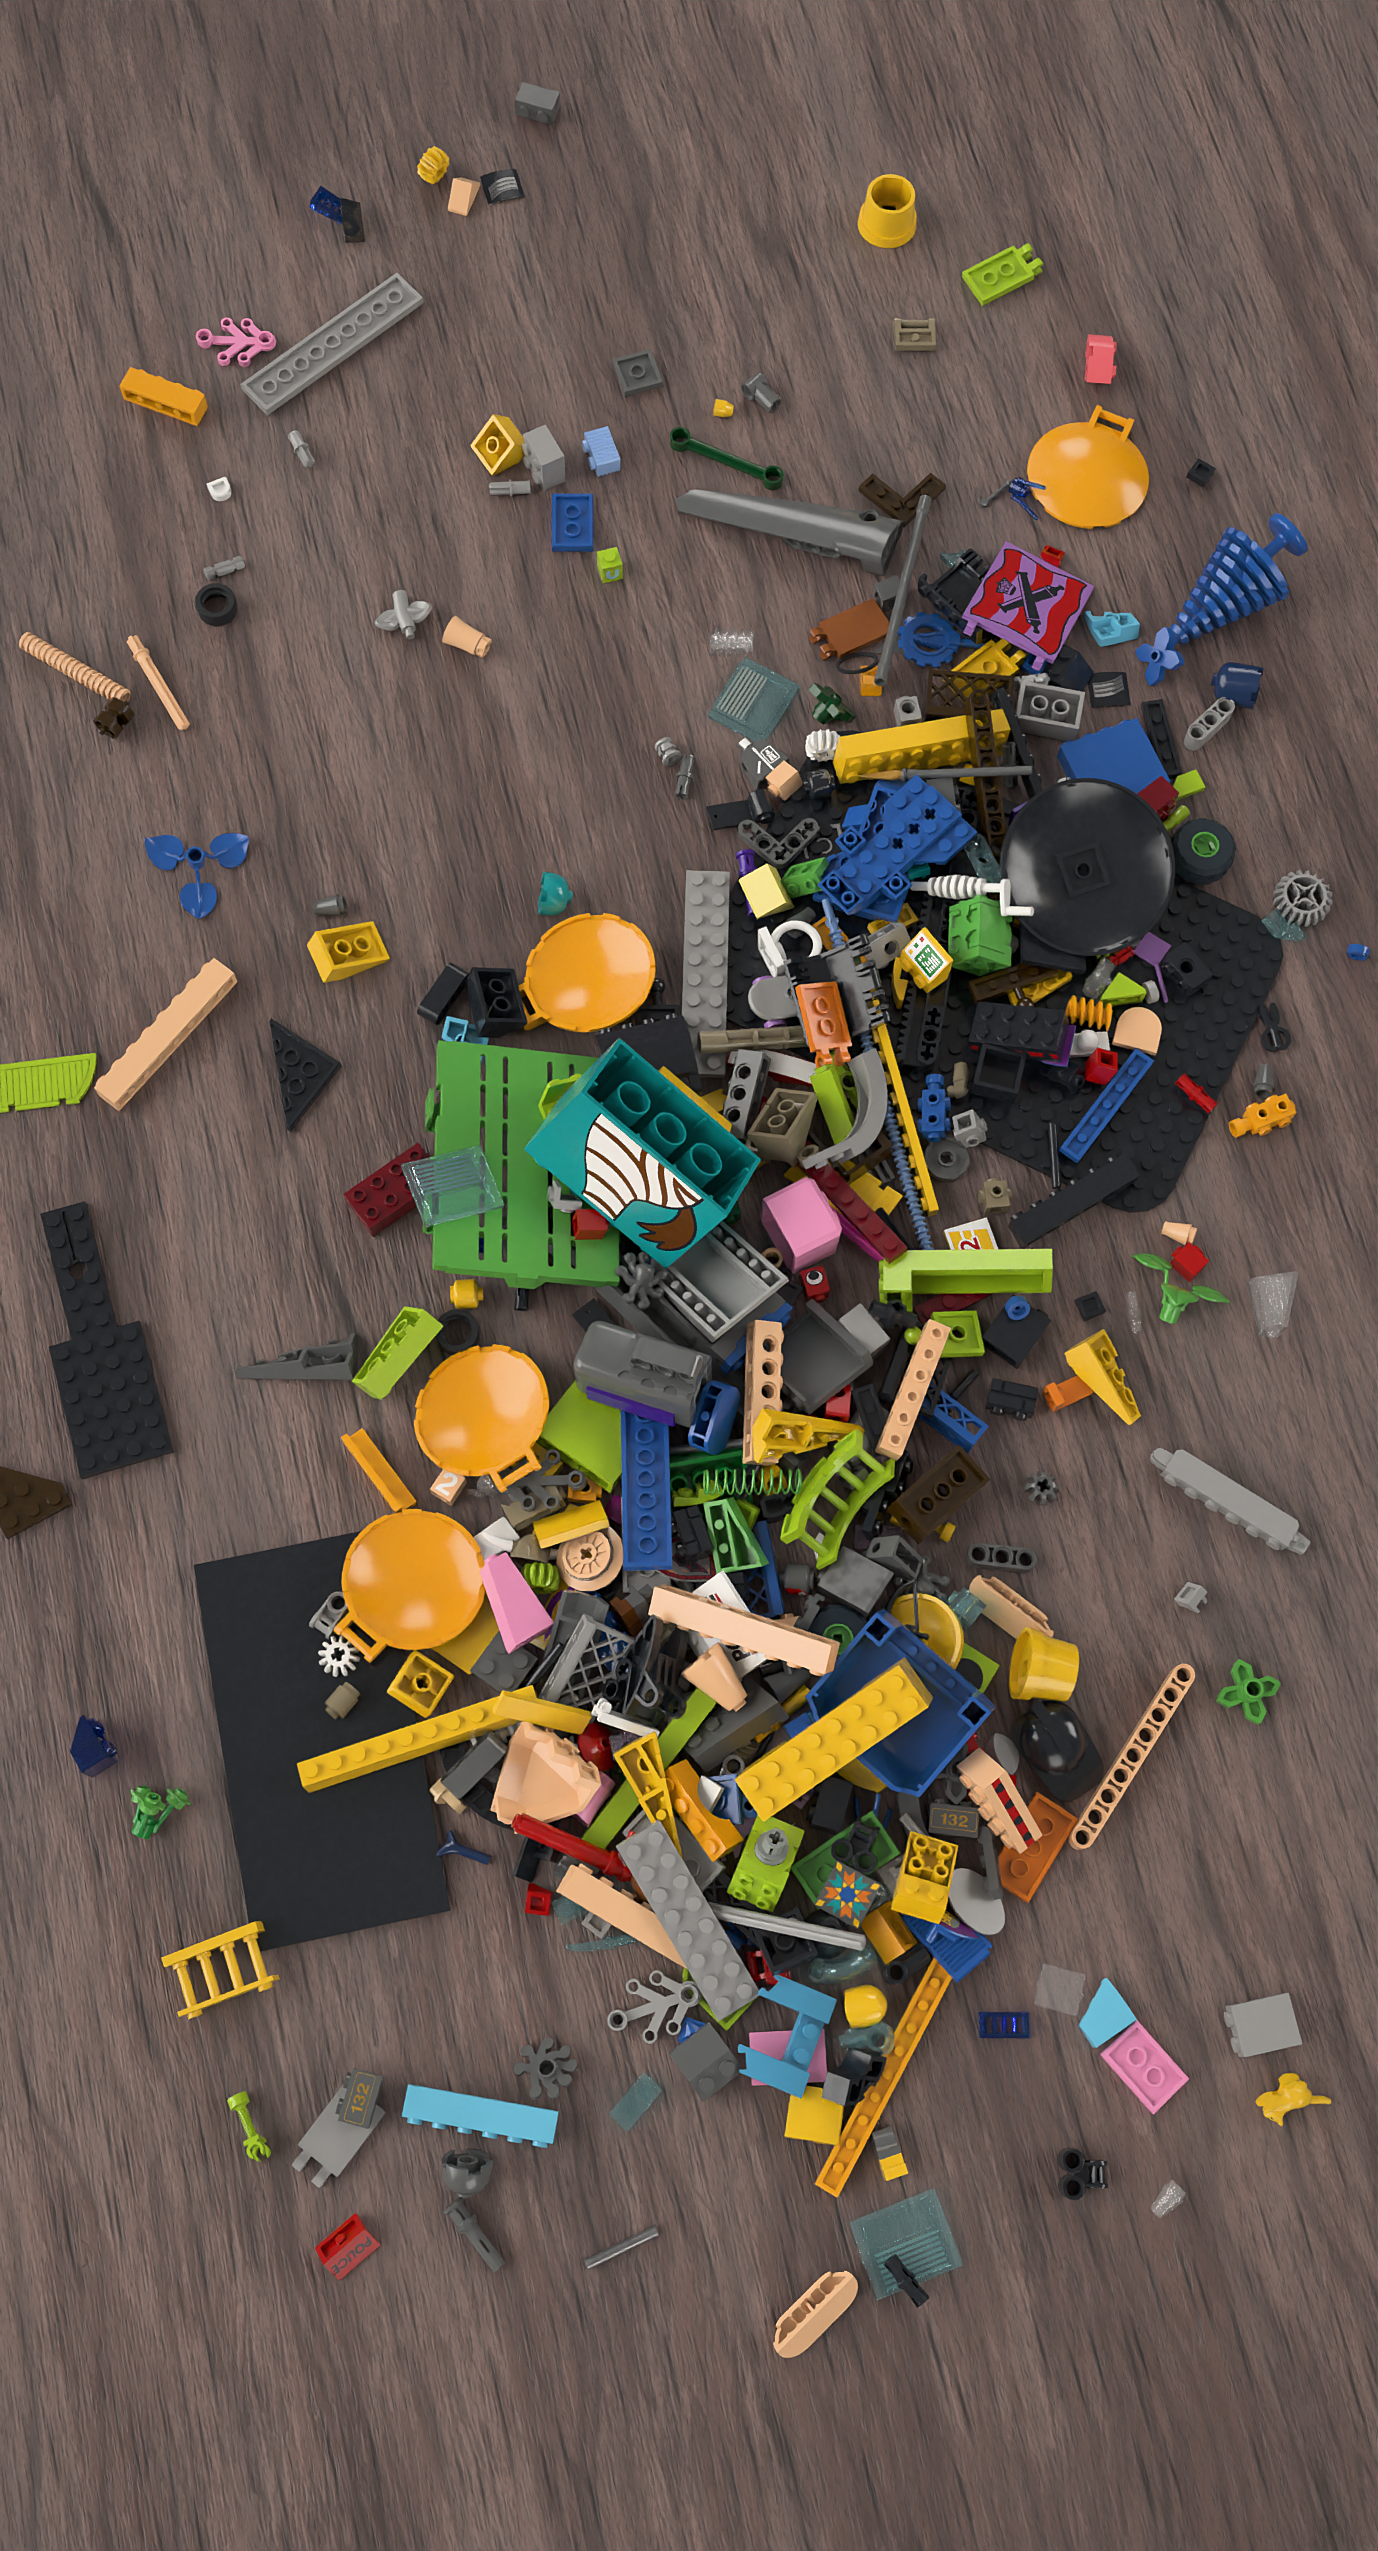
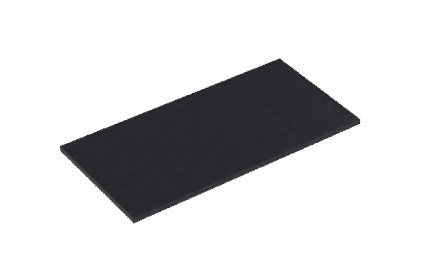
[194,1531,451,1952]

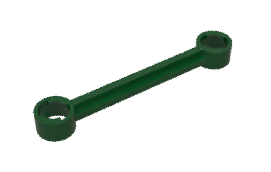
[670,427,784,490]

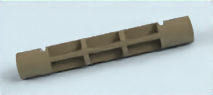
[697,1026,808,1054]

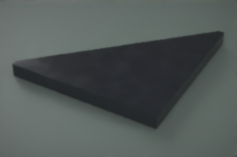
[269,1018,342,1133]

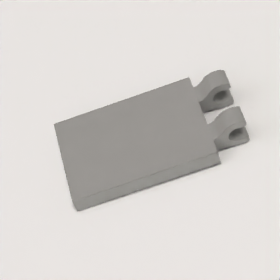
[292,2084,386,2188]

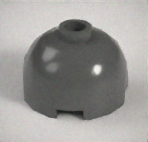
[441,2149,493,2198]

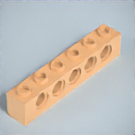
[875,1319,951,1461]
[743,1320,784,1466]

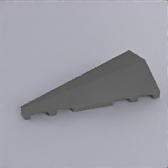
[235,1333,358,1380]

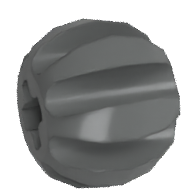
[1024,1471,1059,1506]

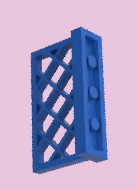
[733,1520,785,1619]

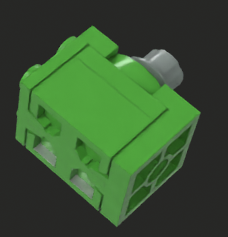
[948,895,1019,976]

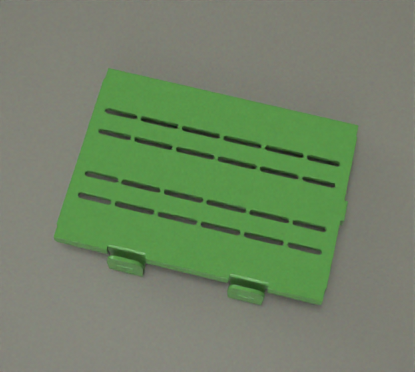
[423,1040,620,1289]

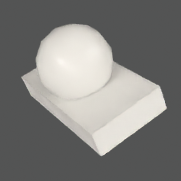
[1069,1030,1110,1058]

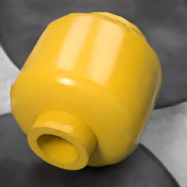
[450,1279,483,1309]

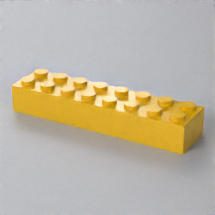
[833,709,1011,784]

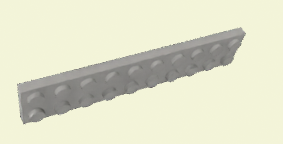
[240,273,424,415]
[682,870,730,1078]

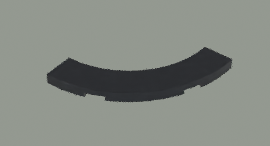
[440,1741,514,1831]

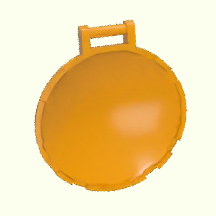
[1027,405,1149,529]
[518,913,656,1032]
[414,1344,549,1493]
[334,1509,486,1663]

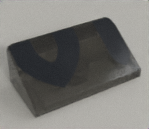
[340,198,365,243]

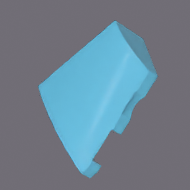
[1084,611,1140,647]
[442,1016,489,1065]
[1078,1978,1137,2048]

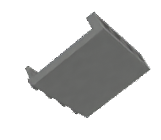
[762,1299,874,1415]

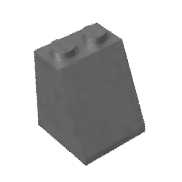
[815,1546,894,1618]

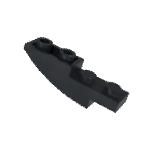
[860,1450,914,1541]

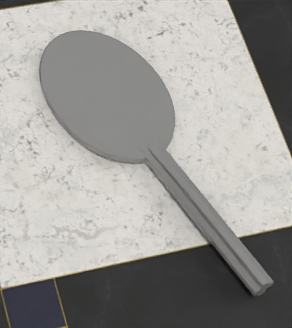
[899,1813,1005,1935]

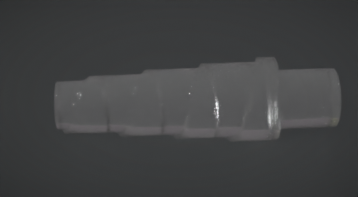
[1127,1291,1142,1334]

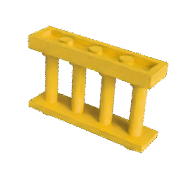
[161,1921,280,2019]

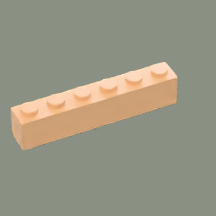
[556,1863,687,1969]

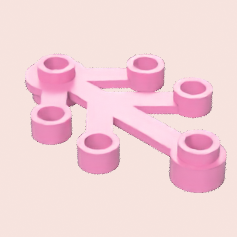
[196,318,276,367]

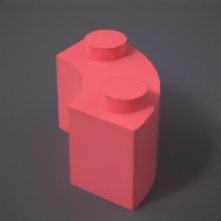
[1084,334,1117,384]

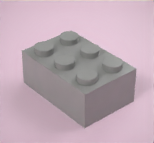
[1015,680,1085,741]

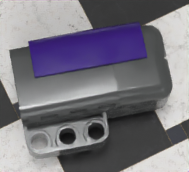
[573,1321,712,1428]

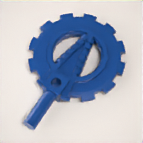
[897,612,985,668]

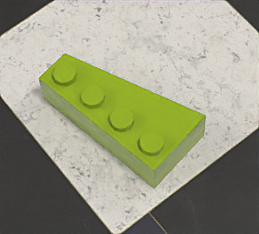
[352,1306,443,1400]

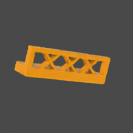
[341,1428,417,1513]

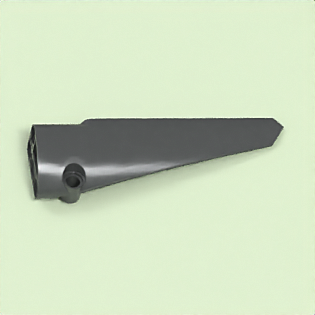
[674,489,903,576]

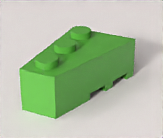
[703,1497,769,1574]

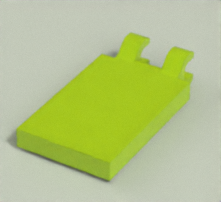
[962,243,1043,306]

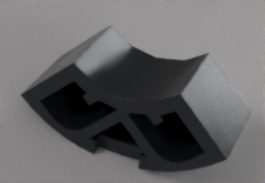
[822,2048,887,2106]

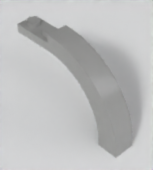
[802,1048,887,1170]

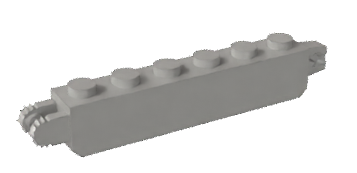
[1149,1448,1310,1555]

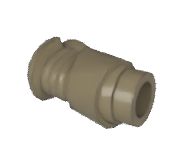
[947,1062,970,1099]

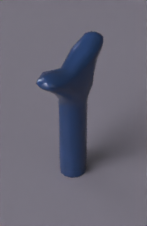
[437,1830,491,1865]

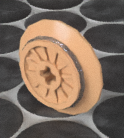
[556,1527,623,1591]

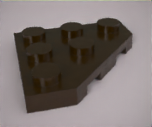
[0,1466,72,1539]

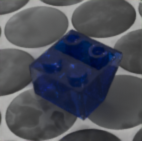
[70,1715,118,1778]

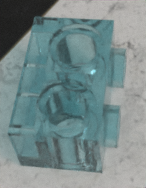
[946,1587,987,1631]

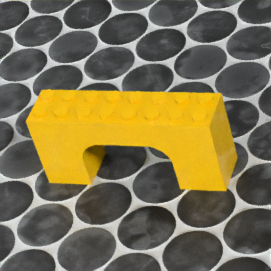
[734,1657,933,1822]

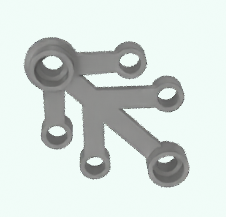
[607,1970,701,2044]

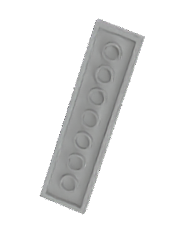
[616,1819,760,2021]

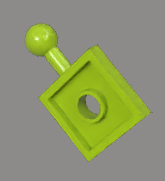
[904,1311,985,1358]

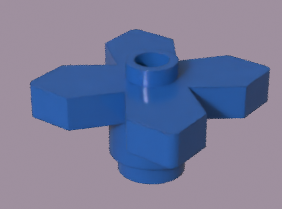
[1135,627,1184,686]

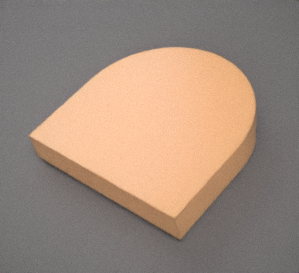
[1112,1007,1162,1056]

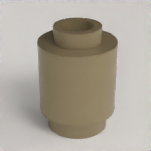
[325,1682,360,1719]

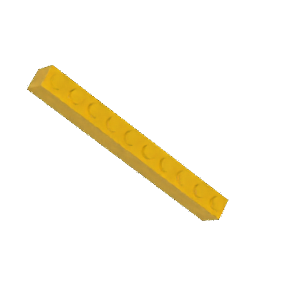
[297,1685,538,1793]

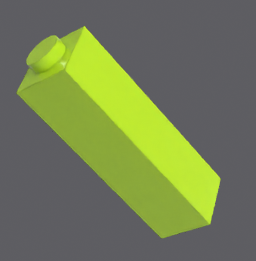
[810,1065,855,1145]

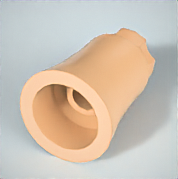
[442,616,492,658]

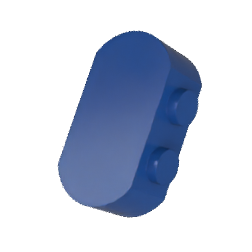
[688,1380,740,1455]

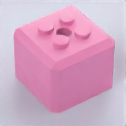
[760,1177,842,1274]

